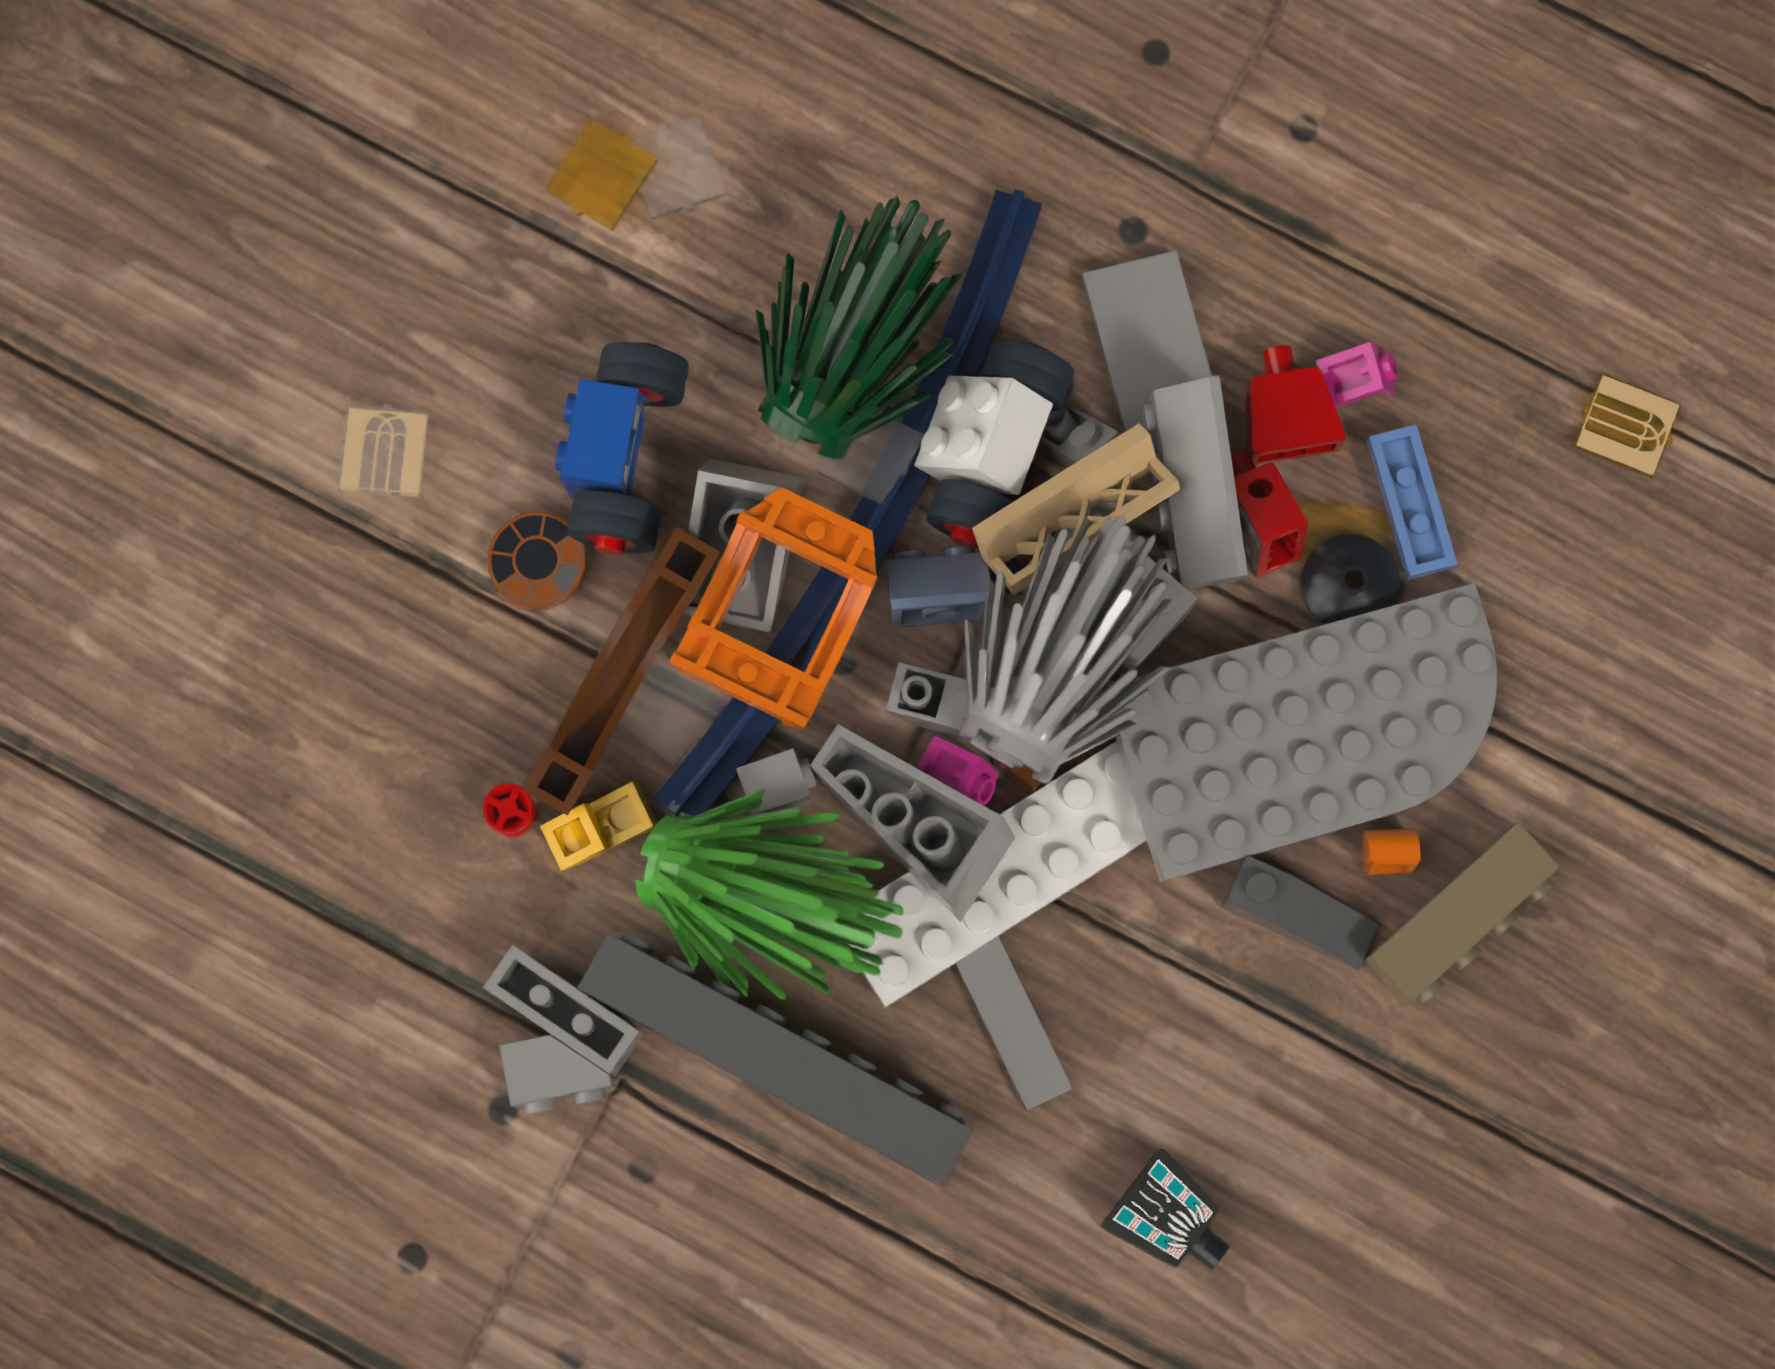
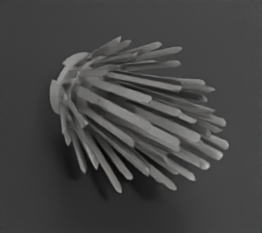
[959,514,1173,783]

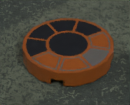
[488,512,586,610]

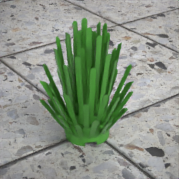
[636,789,904,1000]

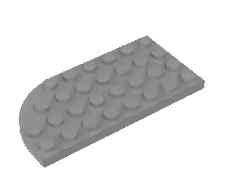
[1103,583,1497,882]

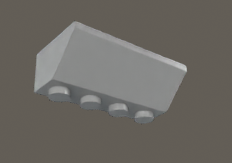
[1142,375,1248,589]

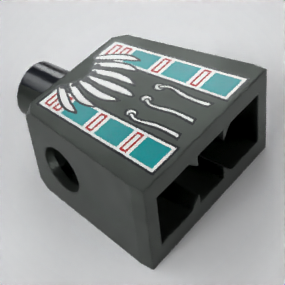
[1099,1148,1230,1270]

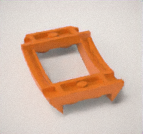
[669,487,877,730]

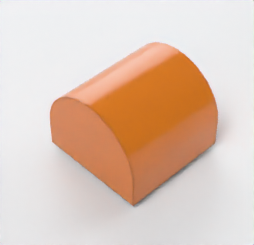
[1362,829,1421,875]

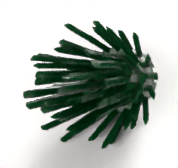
[755,195,962,459]

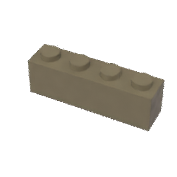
[1364,822,1560,1005]

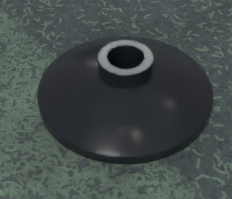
[1301,534,1400,625]

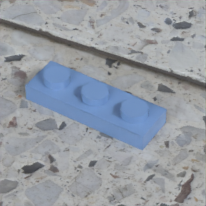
[1366,424,1458,580]

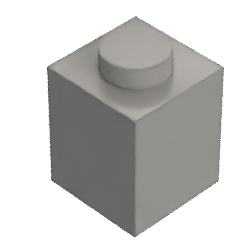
[736,748,817,815]

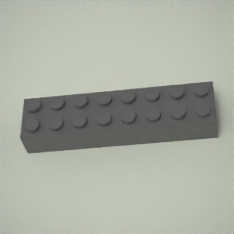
[578,931,973,1188]

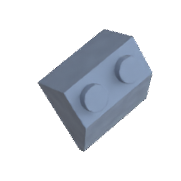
[886,546,990,628]

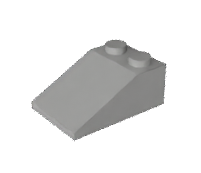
[683,458,805,633]

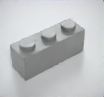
[483,945,643,1077]

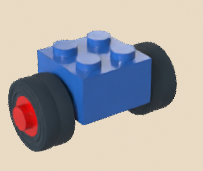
[555,342,689,555]

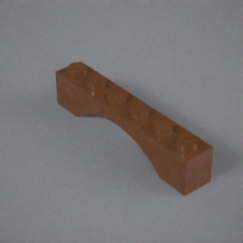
[522,525,720,816]

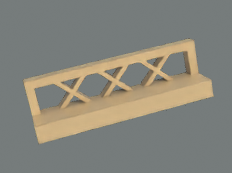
[972,423,1181,595]

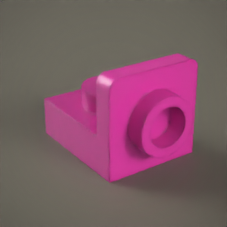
[1316,342,1399,408]
[916,735,999,805]

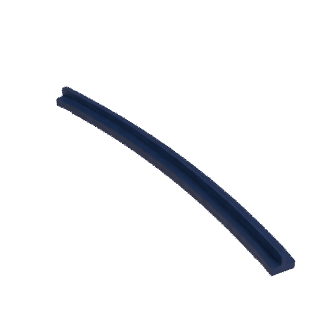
[654,189,1042,817]

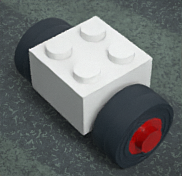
[914,339,1074,549]

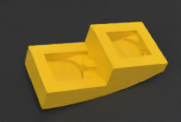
[540,781,657,871]

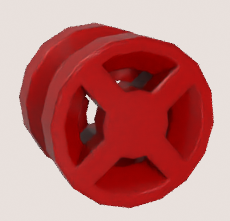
[482,783,537,838]

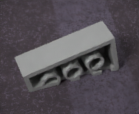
[810,724,1015,922]

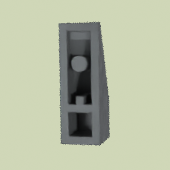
[1220,855,1379,970]

